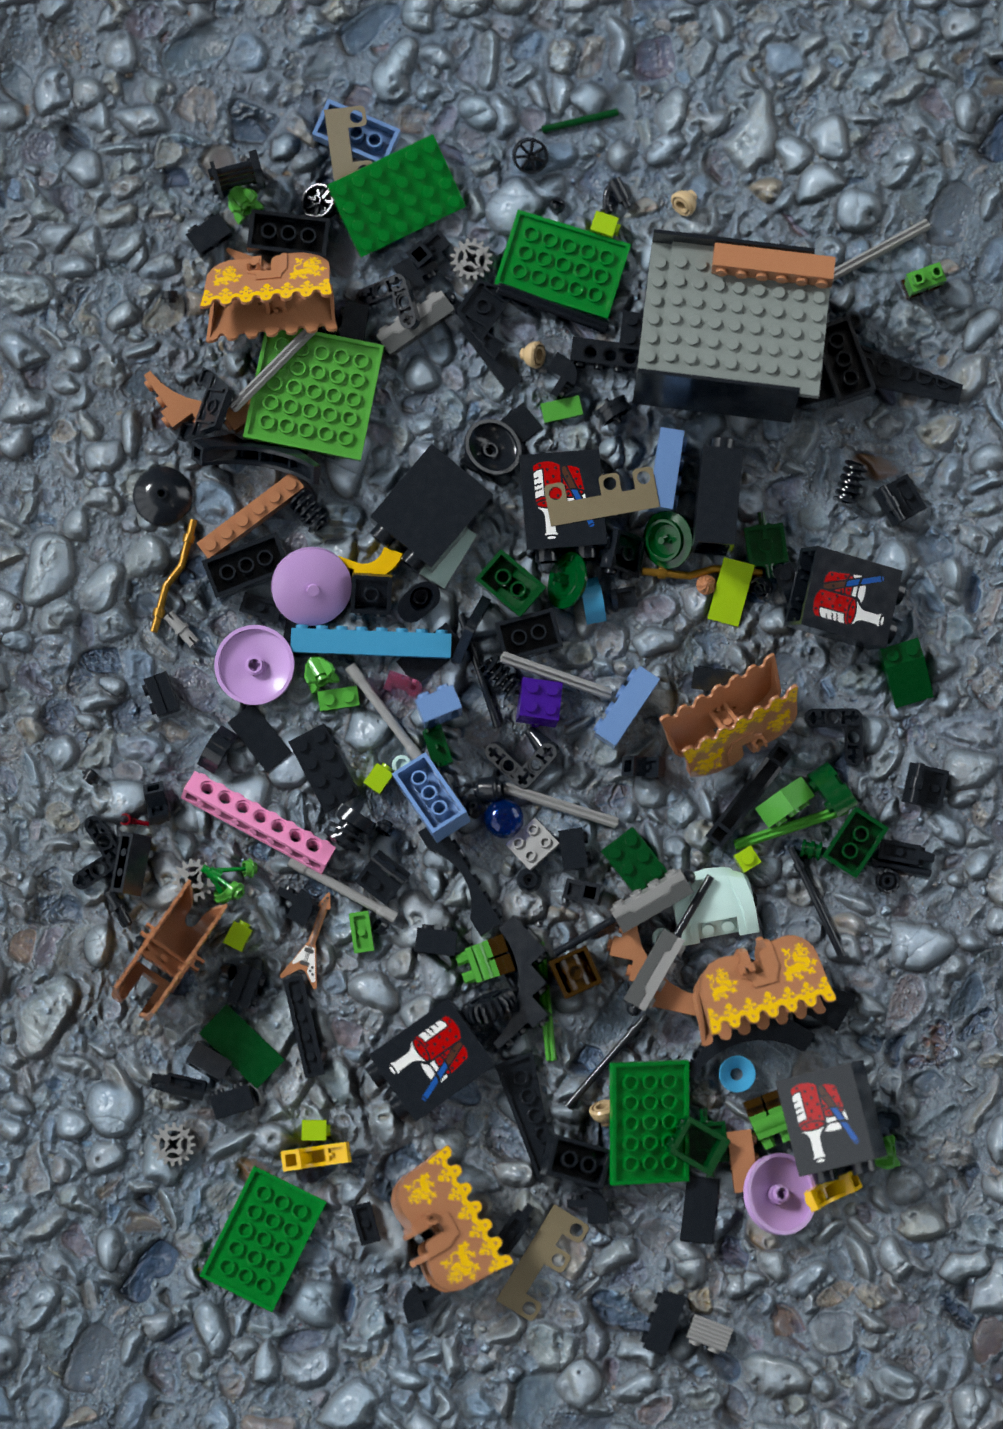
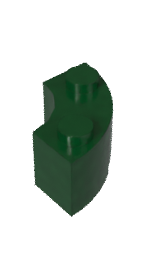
[807,762,858,817]

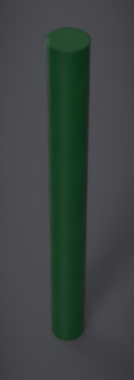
[541,108,619,134]

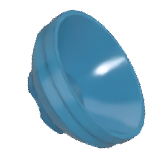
[719,1056,756,1093]

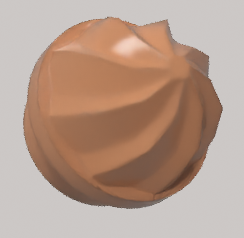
[696,575,716,595]

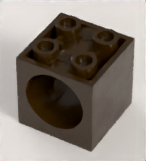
[548,945,602,1000]

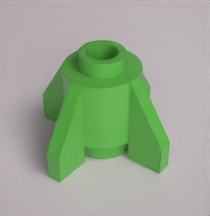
[228,186,264,225]
[304,656,340,694]
[874,1135,900,1169]

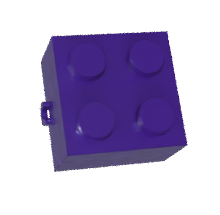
[516,677,563,728]

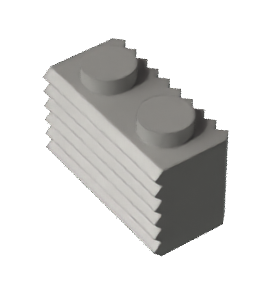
[686,1314,733,1354]

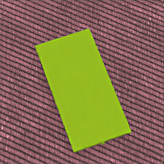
[707,557,755,627]

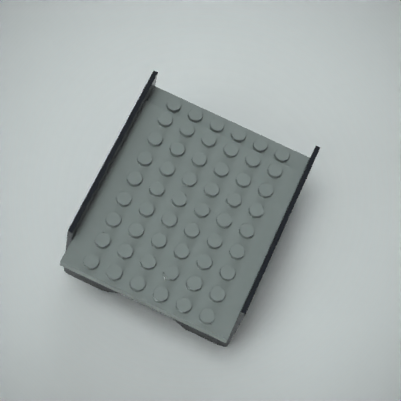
[618,229,830,423]

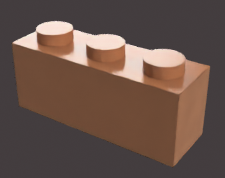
[726,1129,759,1193]

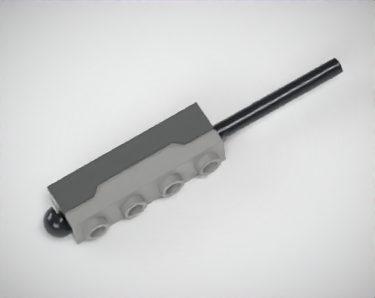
[376,290,457,358]
[553,868,696,957]
[623,874,714,1016]

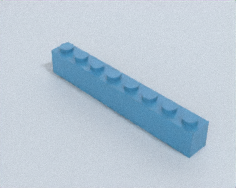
[291,624,452,659]

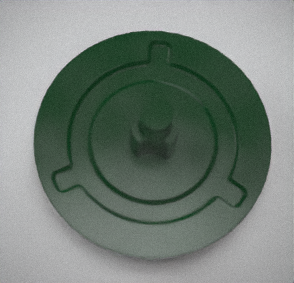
[643,511,693,569]
[547,552,588,609]

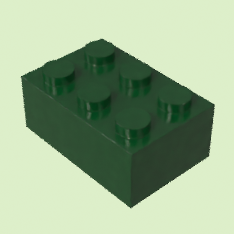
[820,806,889,880]
[600,826,668,893]

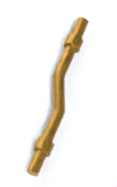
[150,519,197,633]
[642,564,763,580]

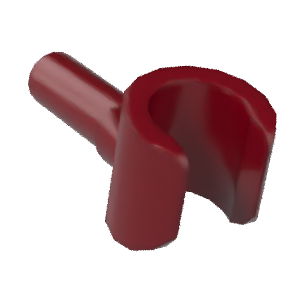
[120,813,149,826]

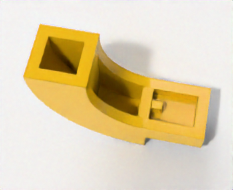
[338,547,403,578]
[280,1141,352,1172]
[804,1170,863,1212]

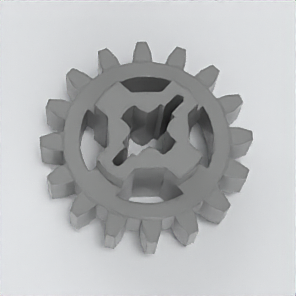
[450,238,493,282]
[172,858,215,902]
[151,1122,196,1167]

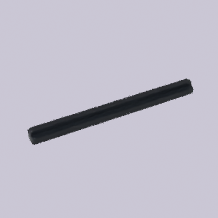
[496,282,609,333]

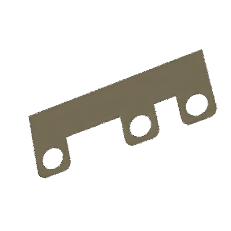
[324,106,372,218]
[544,467,660,526]
[496,1204,589,1321]

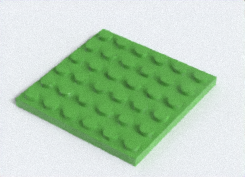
[243,329,384,462]

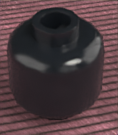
[473,776,504,803]

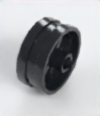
[512,137,549,174]
[301,183,338,219]
[594,395,632,426]

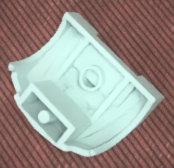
[673,867,759,946]

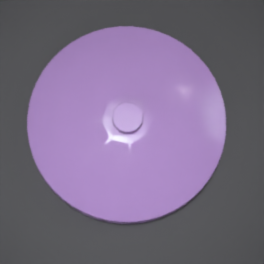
[271,547,352,626]
[214,625,295,705]
[743,1153,816,1235]

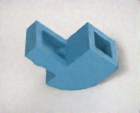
[581,577,607,625]

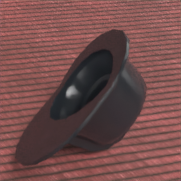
[397,581,440,623]

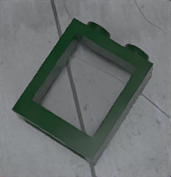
[665,1115,731,1176]

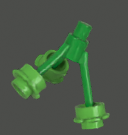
[200,858,258,904]

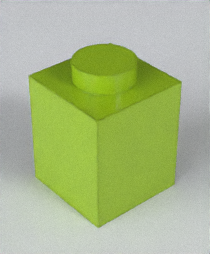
[590,211,621,238]
[363,763,393,795]
[732,845,761,874]
[223,920,253,952]
[302,1120,331,1141]

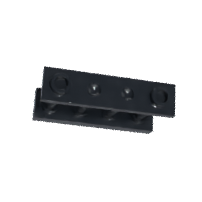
[208,149,266,200]

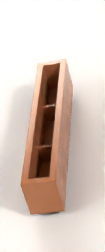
[711,243,836,288]
[197,474,305,559]

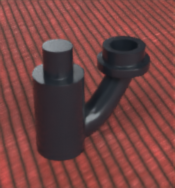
[600,177,632,214]

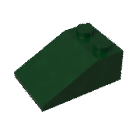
[475,549,547,618]
[877,638,934,709]

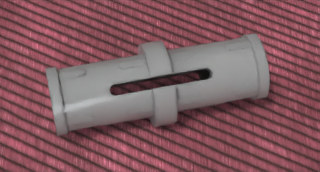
[164,610,200,648]

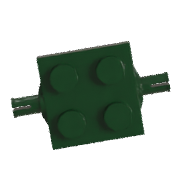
[743,511,789,579]
[689,1108,729,1178]

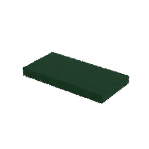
[199,1004,285,1089]

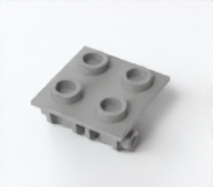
[505,818,560,871]

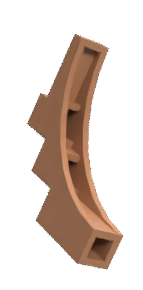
[144,371,251,434]
[606,926,696,1016]

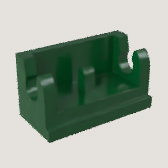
[422,724,453,769]

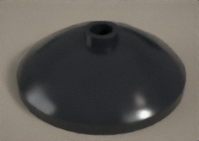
[464,419,521,476]
[133,466,193,526]

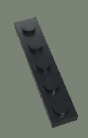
[283,975,326,1079]

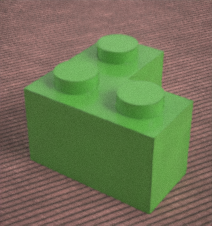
[755,776,815,828]

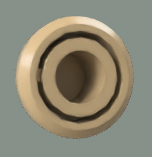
[671,190,697,216]
[520,341,546,369]
[589,1100,610,1127]

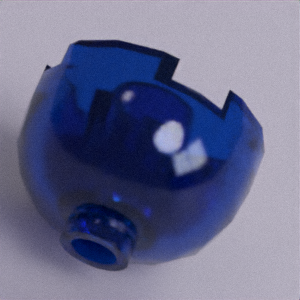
[484,799,524,839]

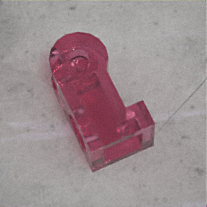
[383,670,423,697]

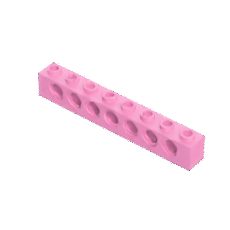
[181,771,336,874]

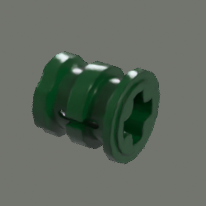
[800,839,823,861]

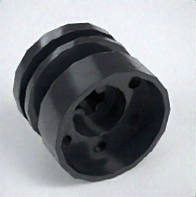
[323,803,376,854]

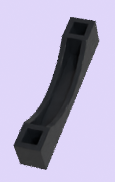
[704,741,794,850]
[418,827,502,936]

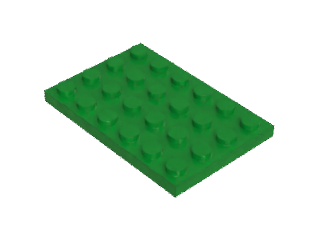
[326,134,466,257]
[494,210,631,320]
[610,1059,689,1186]
[200,1165,327,1312]

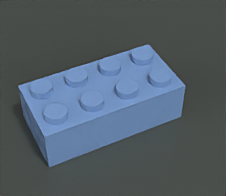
[312,99,401,163]
[647,427,687,513]
[593,666,660,749]
[415,683,462,729]
[392,752,471,843]

